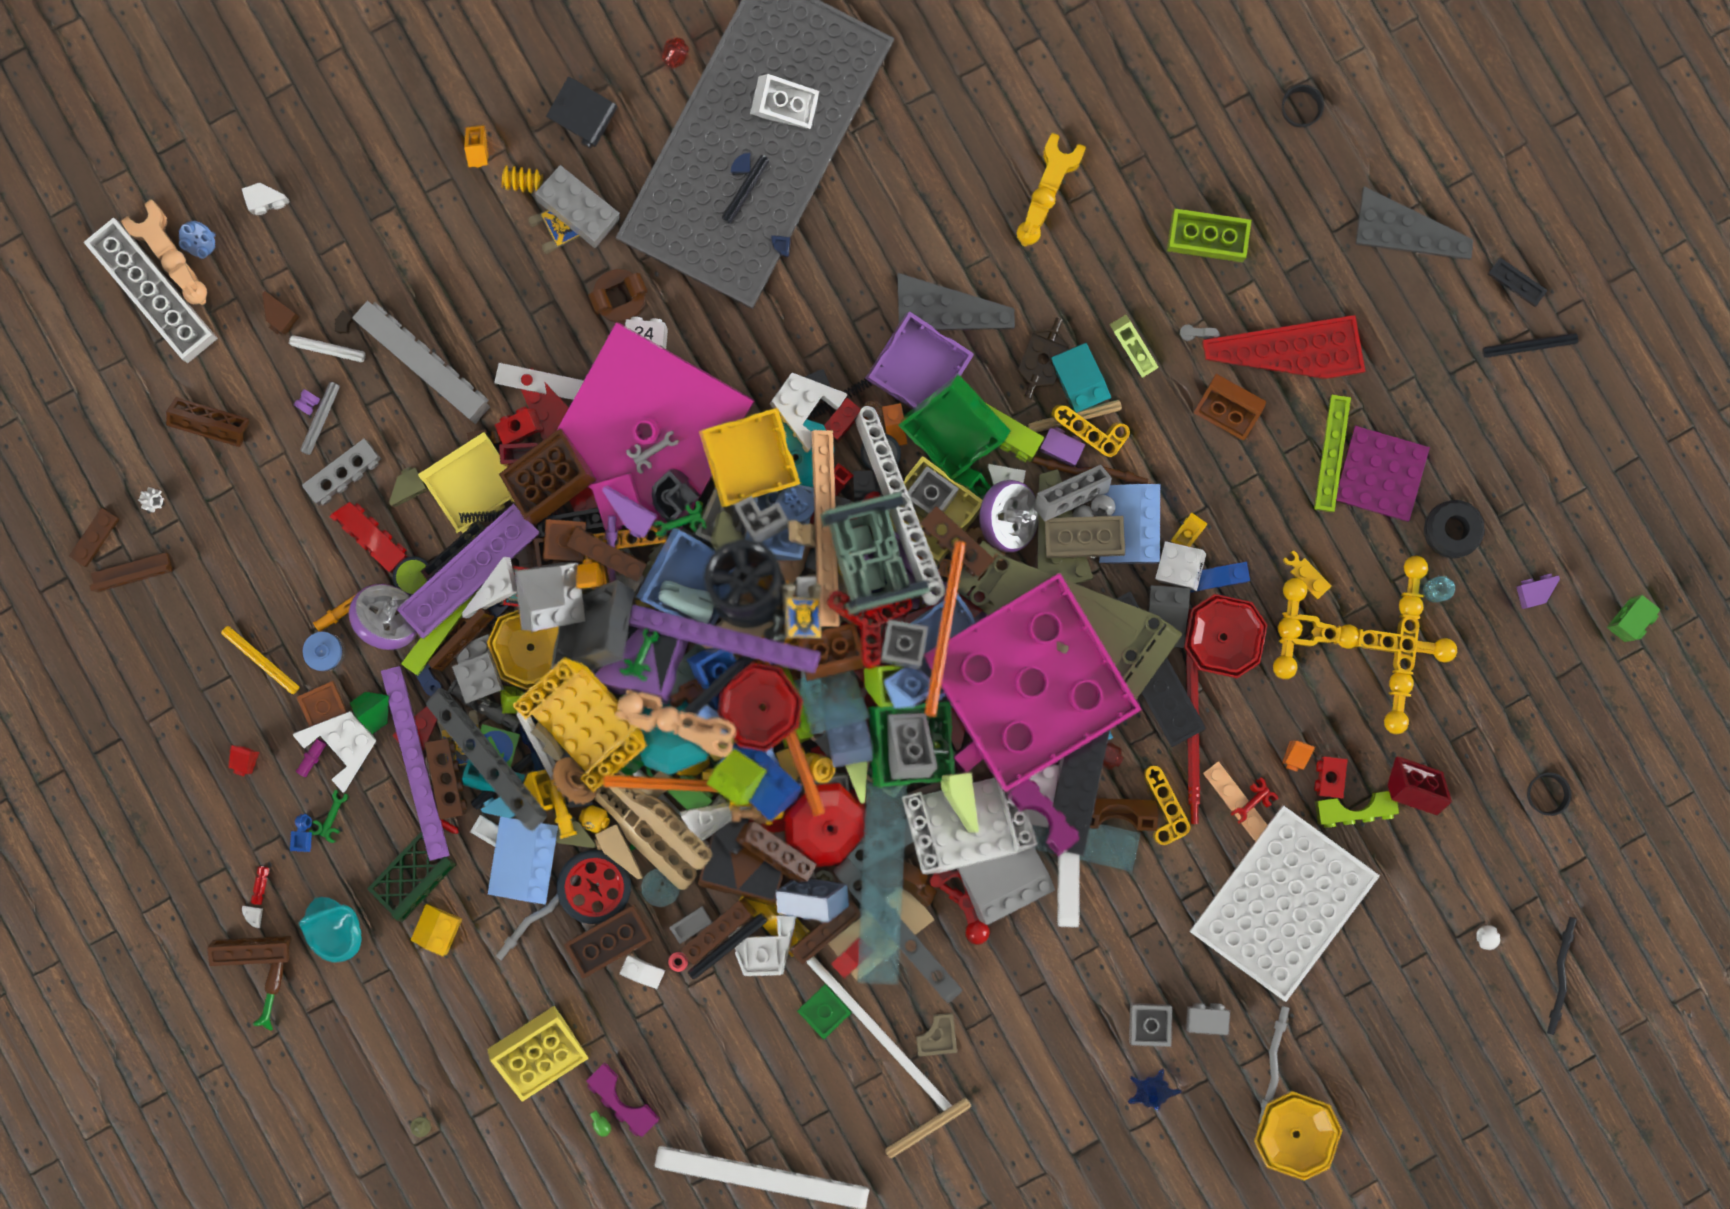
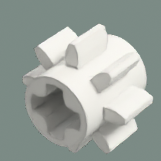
[138,487,164,512]

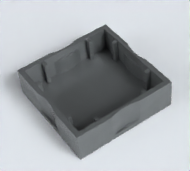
[551,580,634,671]

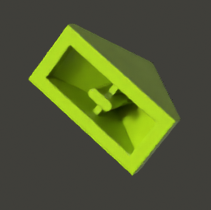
[500,686,524,714]

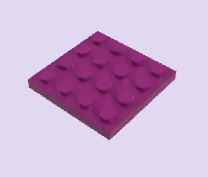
[1336,426,1430,522]

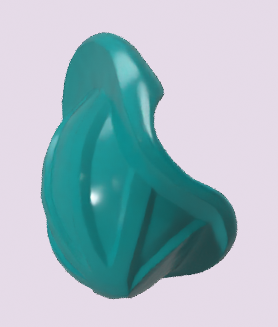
[298,897,361,963]

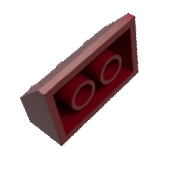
[1387,756,1452,815]

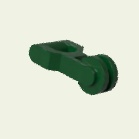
[928,717,949,756]

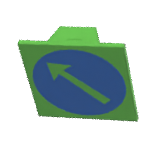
[480,724,520,768]

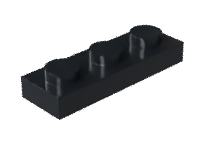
[1488,257,1548,307]

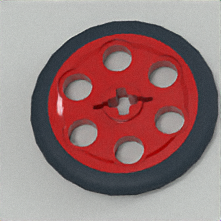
[557,850,631,924]

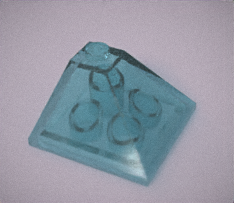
[795,670,869,734]

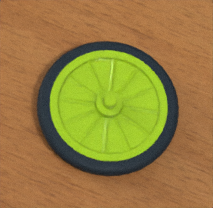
[392,556,429,597]

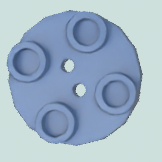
[179,221,216,259]
[776,487,814,523]

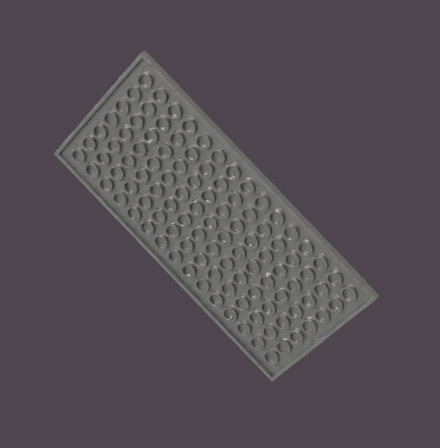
[616,0,894,309]

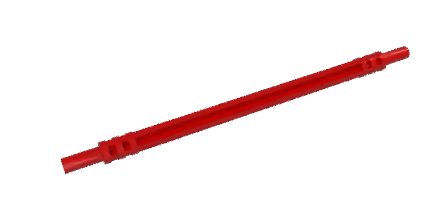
[1186,609,1200,824]

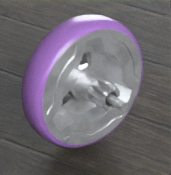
[979,480,1039,552]
[349,584,418,650]

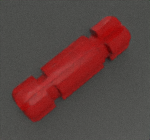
[251,866,269,905]

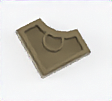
[916,1013,957,1057]

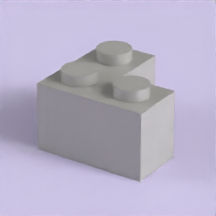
[734,496,789,543]
[1186,1003,1230,1035]

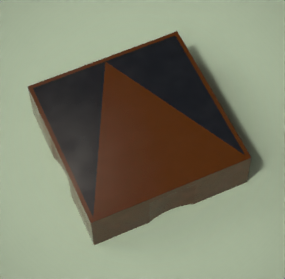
[699,818,791,907]

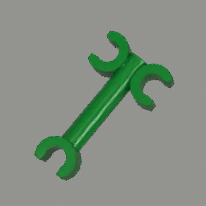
[653,501,707,537]
[620,628,659,681]
[309,790,349,843]

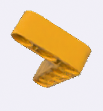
[585,526,681,590]

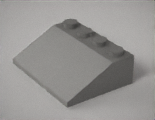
[958,847,1055,925]

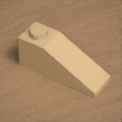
[594,824,643,879]

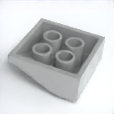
[515,562,585,631]

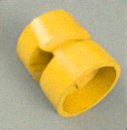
[804,752,835,783]

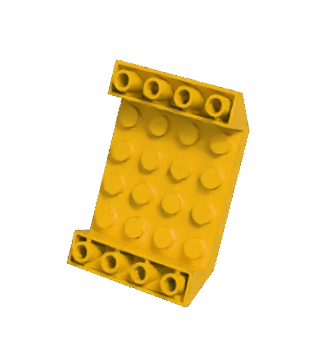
[512,658,646,792]

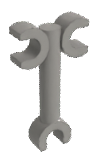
[626,431,679,474]

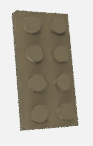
[1045,516,1125,558]

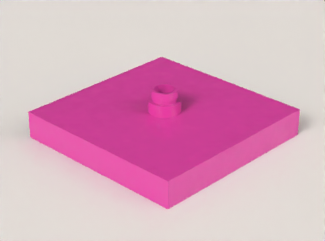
[557,323,755,533]
[923,573,1141,792]

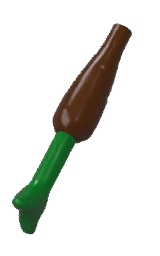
[252,962,283,1031]

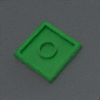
[797,983,852,1039]

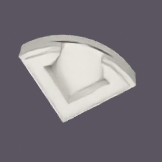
[242,906,263,928]

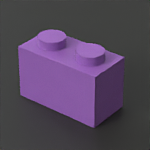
[1039,427,1086,467]

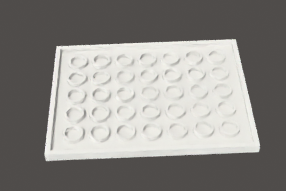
[1190,805,1380,1002]

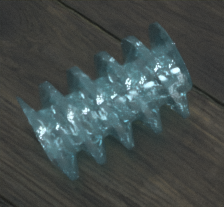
[1423,576,1455,603]

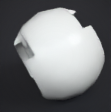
[1476,925,1500,950]

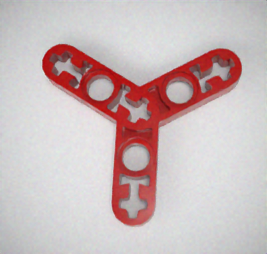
[827,591,913,669]

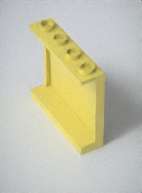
[418,432,514,534]

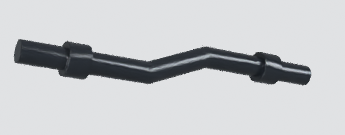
[1547,917,1577,1035]

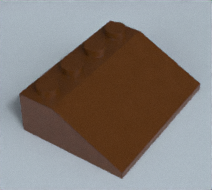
[499,428,597,525]

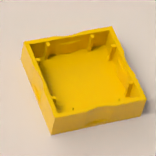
[699,408,800,507]

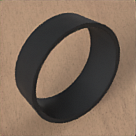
[1282,85,1324,128]
[1527,773,1571,816]

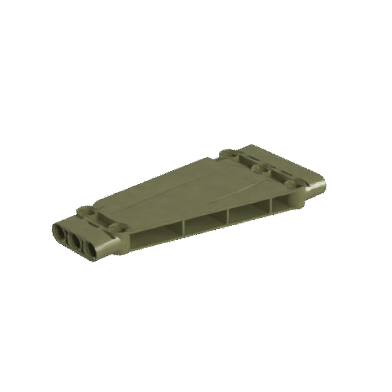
[957,541,1182,700]

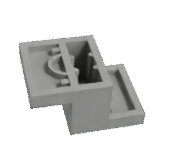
[452,634,503,704]

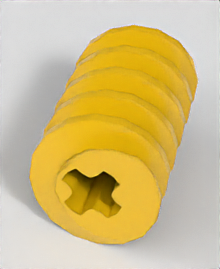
[501,165,543,193]

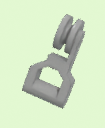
[1180,325,1220,341]

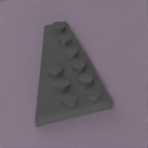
[1355,186,1473,260]
[898,273,1015,331]

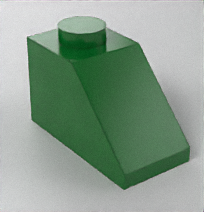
[953,468,991,500]

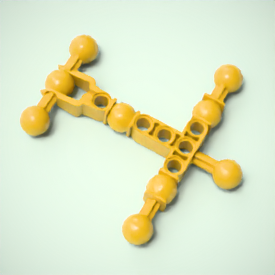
[1273,556,1457,734]

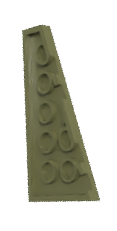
[1037,469,1093,584]

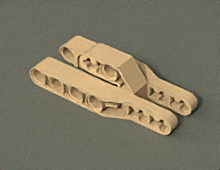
[594,770,712,890]

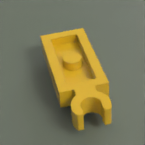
[1283,551,1331,600]

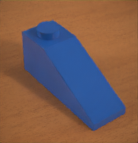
[1190,562,1250,592]

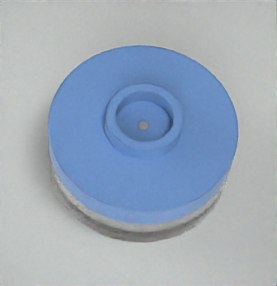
[303,632,345,672]

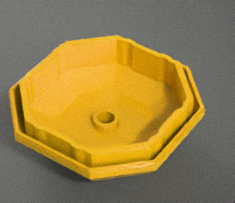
[487,610,558,690]
[1254,1091,1342,1181]

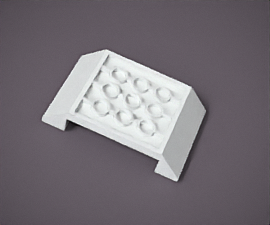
[902,778,1037,873]

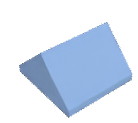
[884,667,931,708]

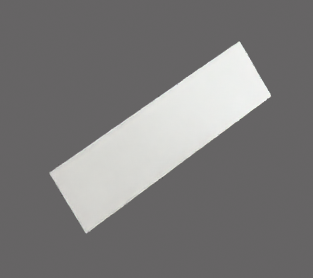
[494,363,584,400]

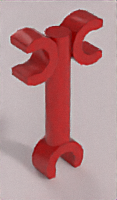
[1231,778,1279,824]

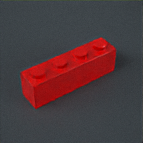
[329,502,408,574]

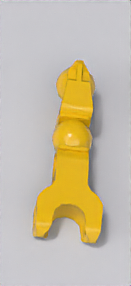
[1016,133,1086,246]

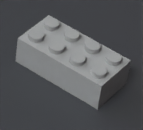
[535,165,620,248]

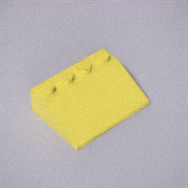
[488,1006,589,1102]

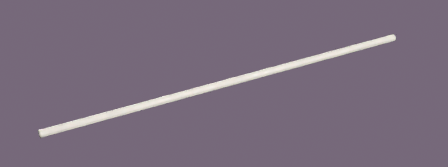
[633,769,952,1111]

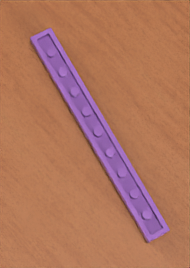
[629,605,820,674]
[381,666,450,861]

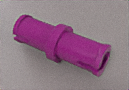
[296,738,327,777]

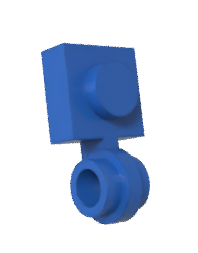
[290,814,312,852]

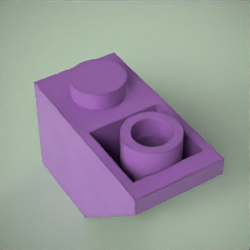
[1516,573,1560,609]

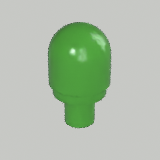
[590,1110,611,1137]

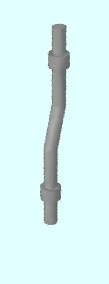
[496,875,580,961]
[1258,1006,1290,1123]

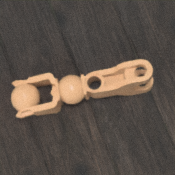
[121,199,207,305]
[616,690,735,757]

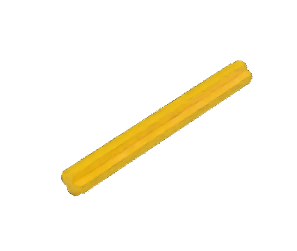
[221,626,300,694]

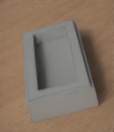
[669,906,713,944]

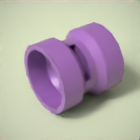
[293,389,321,415]

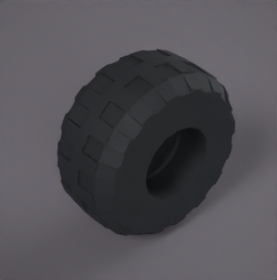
[1424,500,1485,558]

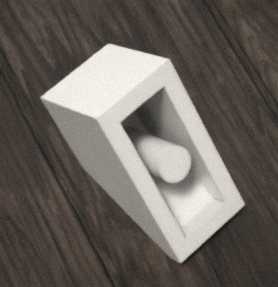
[620,955,665,989]

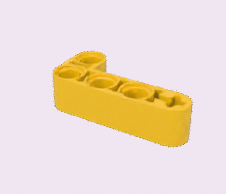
[1052,405,1130,457]
[1144,766,1190,845]

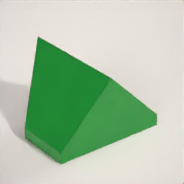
[350,692,389,735]

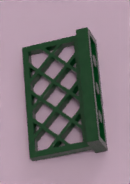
[367,832,457,922]

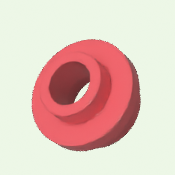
[668,952,688,972]

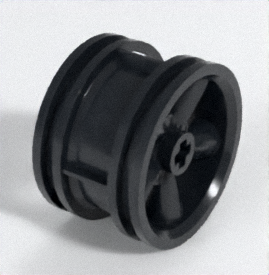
[704,539,786,628]

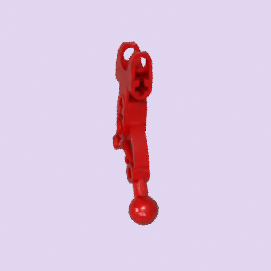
[929,868,990,945]

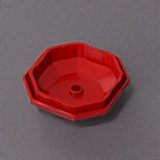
[1184,594,1267,678]
[717,663,803,751]
[785,782,867,867]

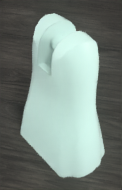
[658,581,714,624]

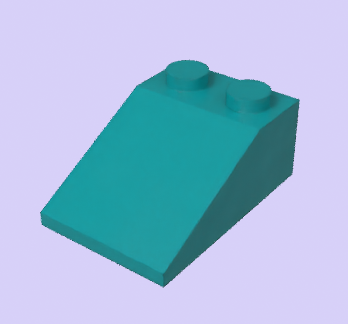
[1051,343,1111,413]

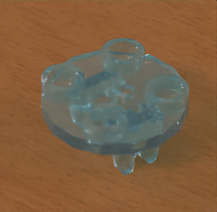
[641,868,680,907]

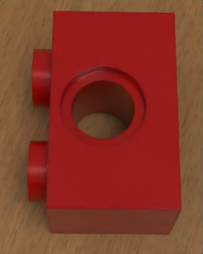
[824,398,861,443]
[495,407,544,444]
[1314,756,1348,798]

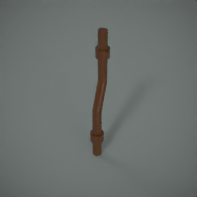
[1032,456,1148,484]

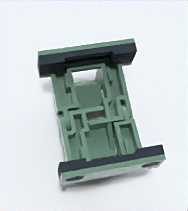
[820,492,930,615]

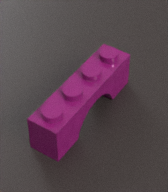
[1007,778,1080,857]
[586,1062,660,1138]

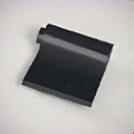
[546,76,618,149]

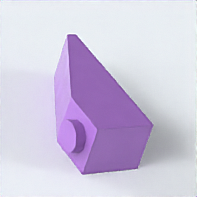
[602,485,658,538]

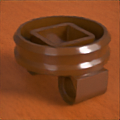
[588,269,648,323]

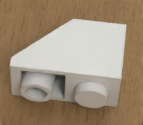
[242,183,290,215]

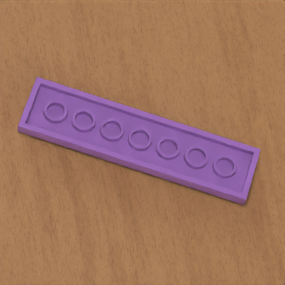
[397,504,540,639]

